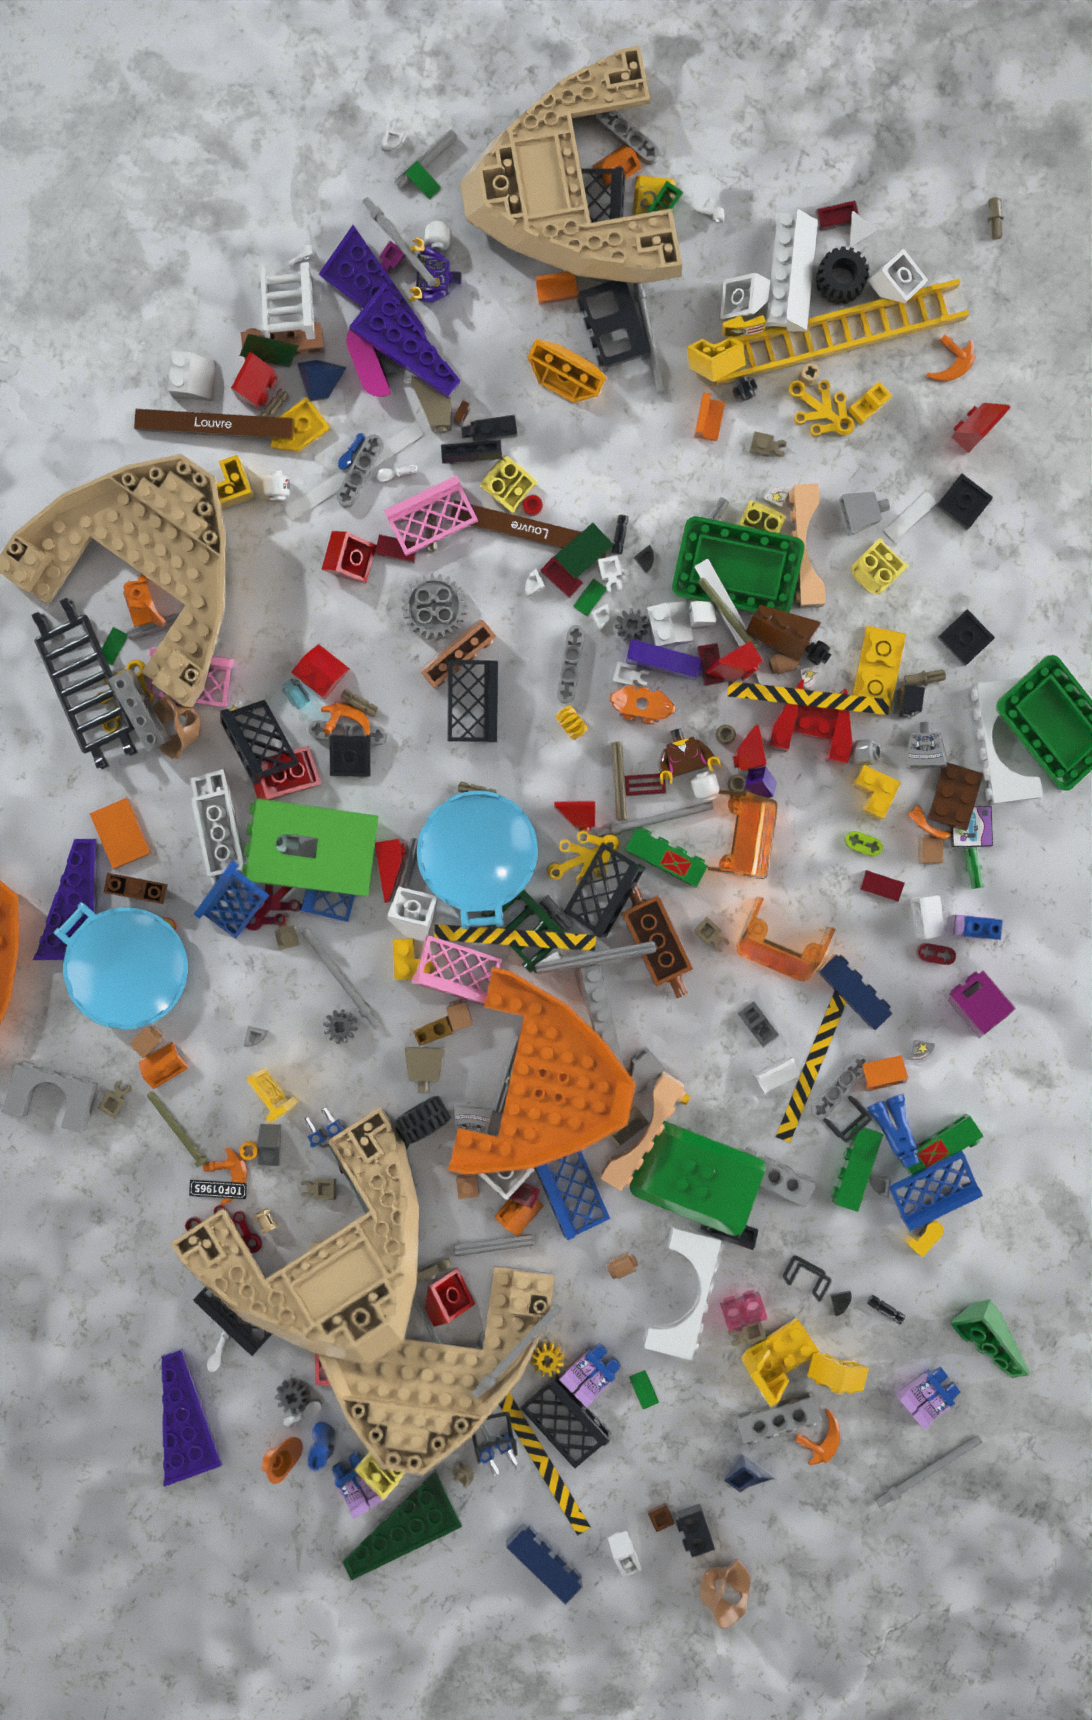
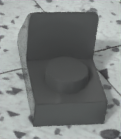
[257,1124,281,1166]

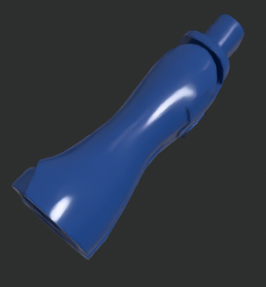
[867,1094,919,1168]
[308,1422,336,1471]

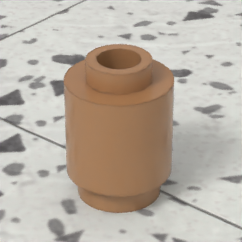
[769,653,800,675]
[607,1252,638,1279]

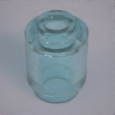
[282,679,311,710]

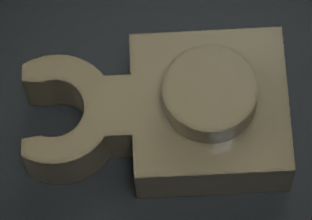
[749,431,787,457]
[274,913,300,950]
[693,917,729,952]
[97,1080,131,1119]
[301,1178,336,1200]
[417,1257,452,1282]
[728,1318,766,1346]
[452,1461,474,1488]

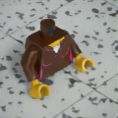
[658,728,721,785]

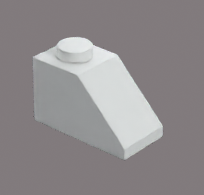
[688,601,719,629]
[608,1530,642,1577]

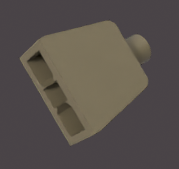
[405,1047,445,1093]

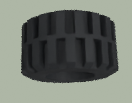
[816,246,869,304]
[395,1096,451,1144]

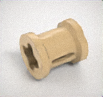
[799,363,820,387]
[253,1207,278,1235]

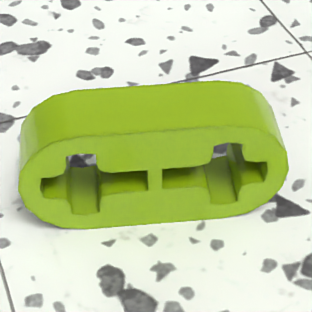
[844,831,883,856]

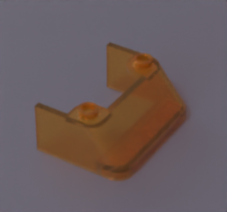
[708,790,778,879]
[736,897,835,981]

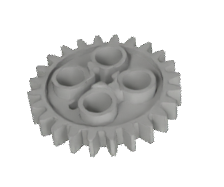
[401,573,467,639]

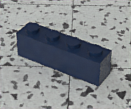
[816,954,893,1030]
[506,1523,583,1605]

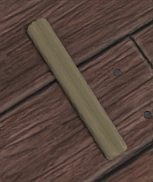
[611,741,627,821]

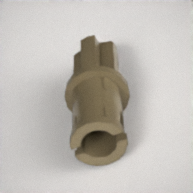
[987,197,1004,240]
[904,669,946,686]

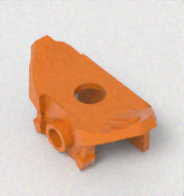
[123,573,166,627]
[609,685,675,725]

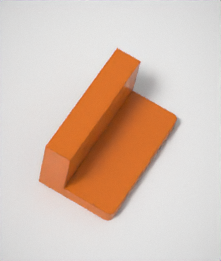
[592,144,642,190]
[536,271,578,304]
[694,392,725,441]
[138,1042,188,1089]
[862,1055,908,1092]
[494,1199,544,1236]

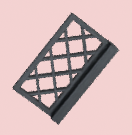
[581,167,626,223]
[447,660,498,742]
[220,699,299,785]
[564,843,646,938]
[193,1287,272,1356]
[520,1373,612,1469]

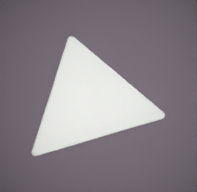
[850,211,878,247]

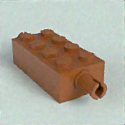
[621,884,693,998]

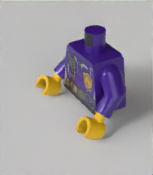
[408,238,462,304]

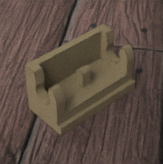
[608,1105,649,1148]

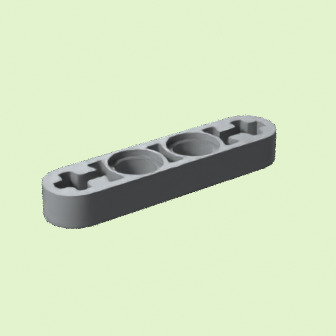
[596,111,659,165]
[337,434,383,507]
[557,625,585,704]
[308,720,387,745]
[811,1054,869,1119]

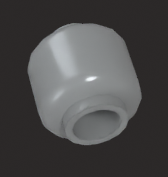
[850,739,881,766]

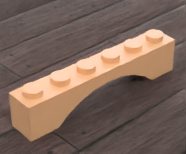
[789,483,826,608]
[600,1071,686,1191]

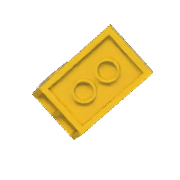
[741,1317,819,1407]

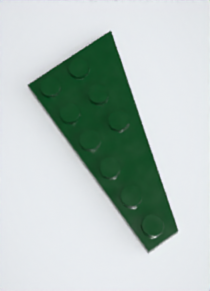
[343,1469,462,1581]

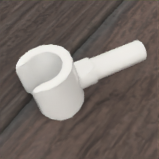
[697,207,724,223]
[288,245,314,267]

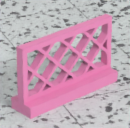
[384,476,478,556]
[146,648,234,707]
[412,936,502,1006]

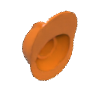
[261,1437,303,1484]

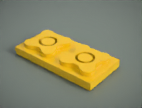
[852,626,906,713]

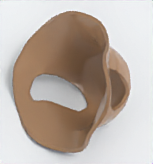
[153,695,200,761]
[700,1558,750,1629]

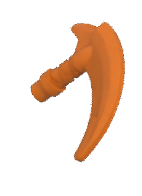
[926,334,976,381]
[321,701,370,736]
[908,805,951,839]
[203,1147,247,1205]
[794,1409,840,1465]

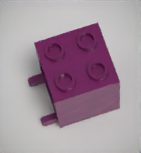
[948,971,1016,1039]

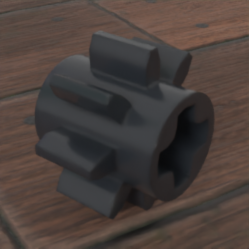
[732,376,758,402]
[806,640,831,666]

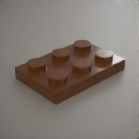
[927,762,984,831]

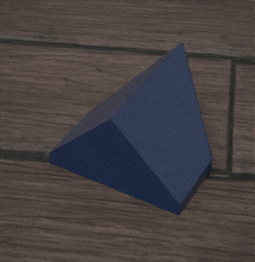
[297,360,347,402]
[724,1454,775,1493]

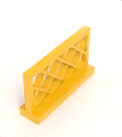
[246,1068,299,1124]

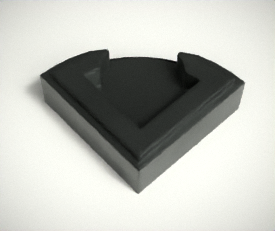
[634,545,654,573]
[830,1290,852,1316]

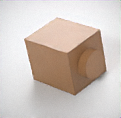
[918,835,943,863]
[446,999,473,1031]
[129,1026,164,1058]
[456,1174,480,1199]

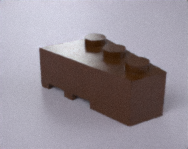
[746,605,821,661]

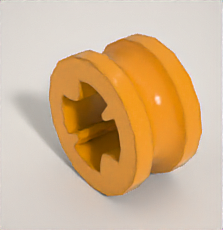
[239,1141,259,1160]

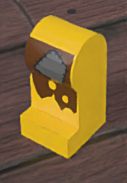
[904,1220,944,1258]

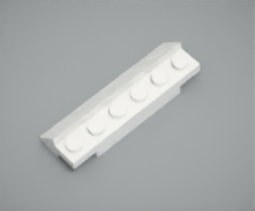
[766,209,818,332]
[190,769,245,894]

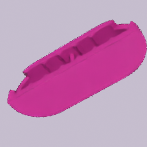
[346,330,392,397]

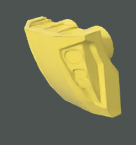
[480,456,538,514]
[739,500,786,533]
[851,537,909,595]
[355,1452,405,1500]

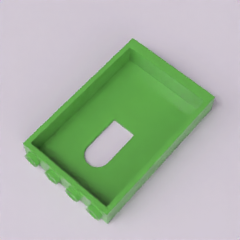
[241,799,378,896]

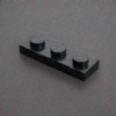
[441,440,502,464]

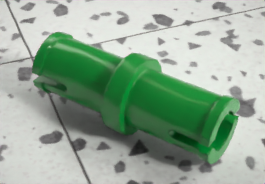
[964,847,985,889]

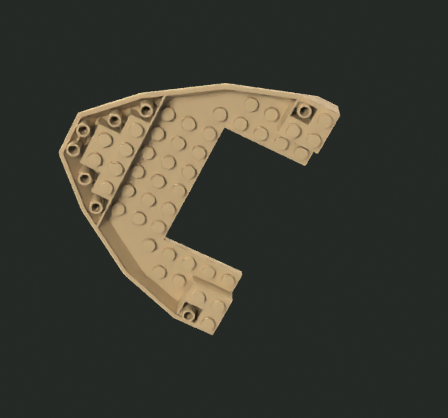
[460,46,682,284]
[0,454,226,707]
[170,1107,419,1365]
[310,1241,555,1475]

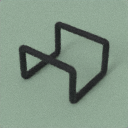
[823,1096,872,1142]
[783,1255,831,1302]
[472,1412,518,1464]

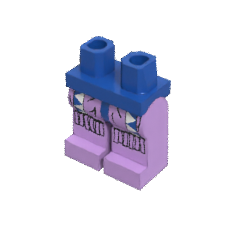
[953,915,1003,940]
[559,1343,621,1408]
[896,1367,961,1430]
[332,1451,389,1519]

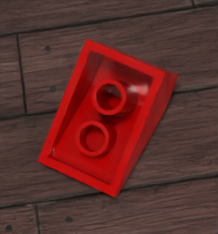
[951,403,1011,453]
[252,746,321,800]

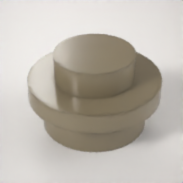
[716,724,736,745]
[727,774,747,794]

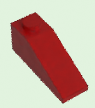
[375,839,406,903]

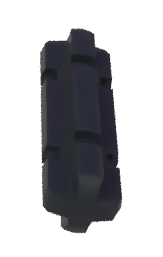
[612,515,629,554]
[867,1295,905,1324]

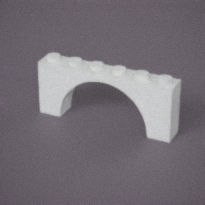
[971,677,1043,804]
[643,1225,723,1360]

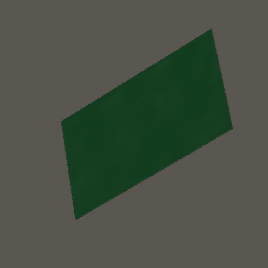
[239,334,299,367]
[554,523,614,579]

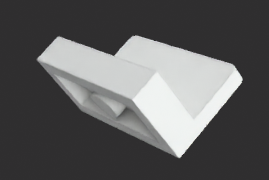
[755,1056,800,1094]

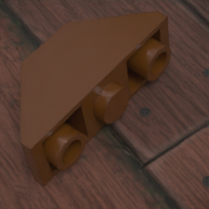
[103,873,168,904]

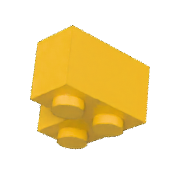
[687,337,746,382]
[216,454,255,510]
[852,765,901,820]
[393,938,436,980]
[807,1352,869,1394]

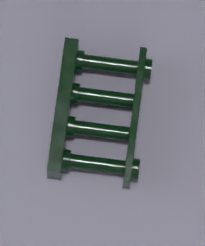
[481,889,564,973]

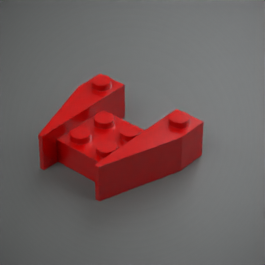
[766,679,853,765]

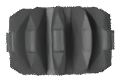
[615,608,649,642]
[323,1009,358,1044]
[275,1378,310,1415]

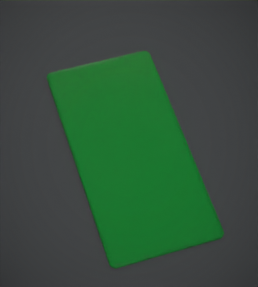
[405,161,441,200]
[573,579,607,616]
[102,627,128,665]
[629,1370,659,1409]

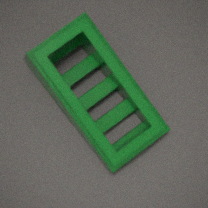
[646,181,684,213]

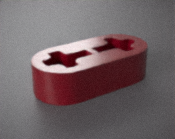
[916,943,956,965]

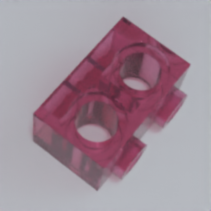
[720,1290,768,1331]

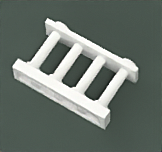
[257,262,315,340]

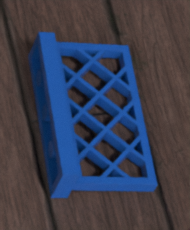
[301,846,355,922]
[194,861,269,939]
[534,1151,610,1240]
[888,1151,983,1231]

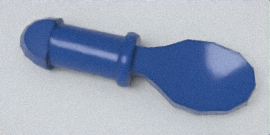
[338,433,365,470]

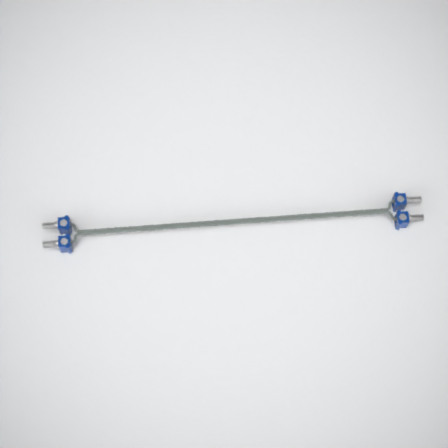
[303,1107,518,1476]

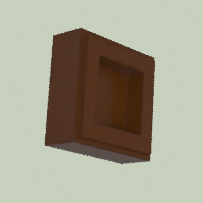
[454,400,470,426]
[648,1503,675,1532]

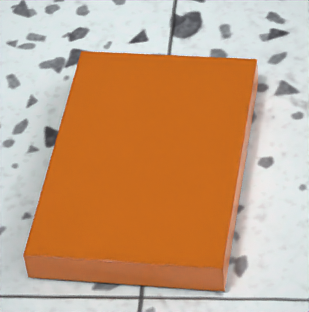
[90,798,151,869]

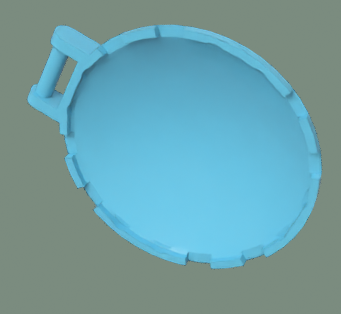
[417,791,538,929]
[53,902,188,1030]

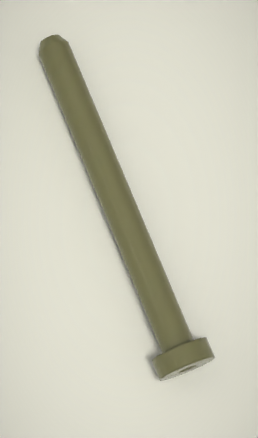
[699,578,760,649]
[147,1091,208,1168]

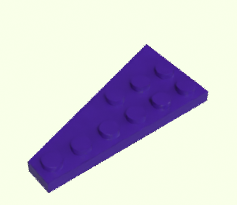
[318,225,427,334]
[349,282,460,398]
[33,839,97,960]
[161,1348,223,1487]

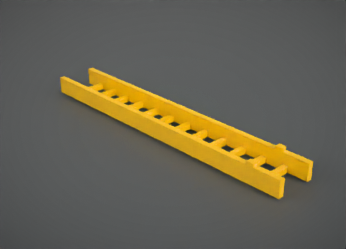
[714,279,970,386]

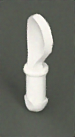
[376,465,418,482]
[207,1331,230,1372]
[283,1400,322,1427]

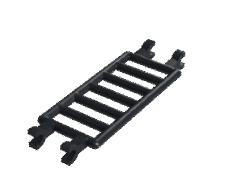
[31,598,138,770]

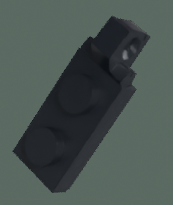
[461,415,518,442]
[700,1224,758,1250]

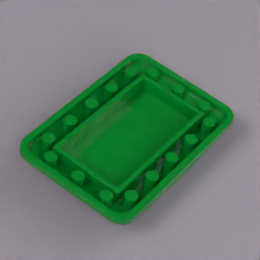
[672,516,805,613]
[996,655,1092,791]
[630,1121,766,1236]

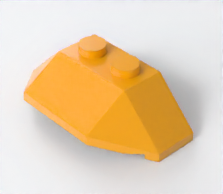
[527,339,607,403]

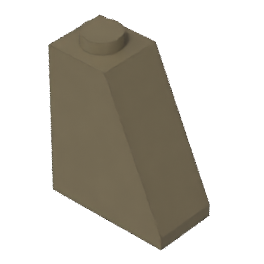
[411,377,452,434]

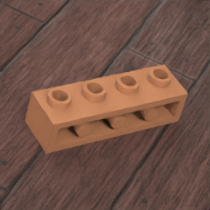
[241,322,325,360]
[419,619,496,688]

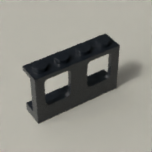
[576,280,650,373]

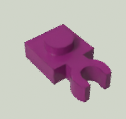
[379,241,406,276]

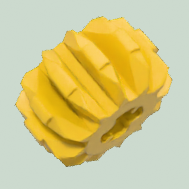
[555,705,587,740]
[530,1341,564,1377]

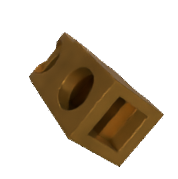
[413,1016,455,1046]

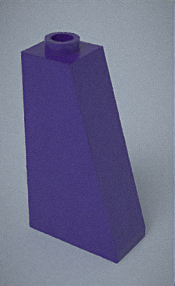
[625,639,704,680]

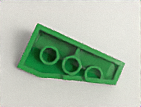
[950,1299,1030,1378]

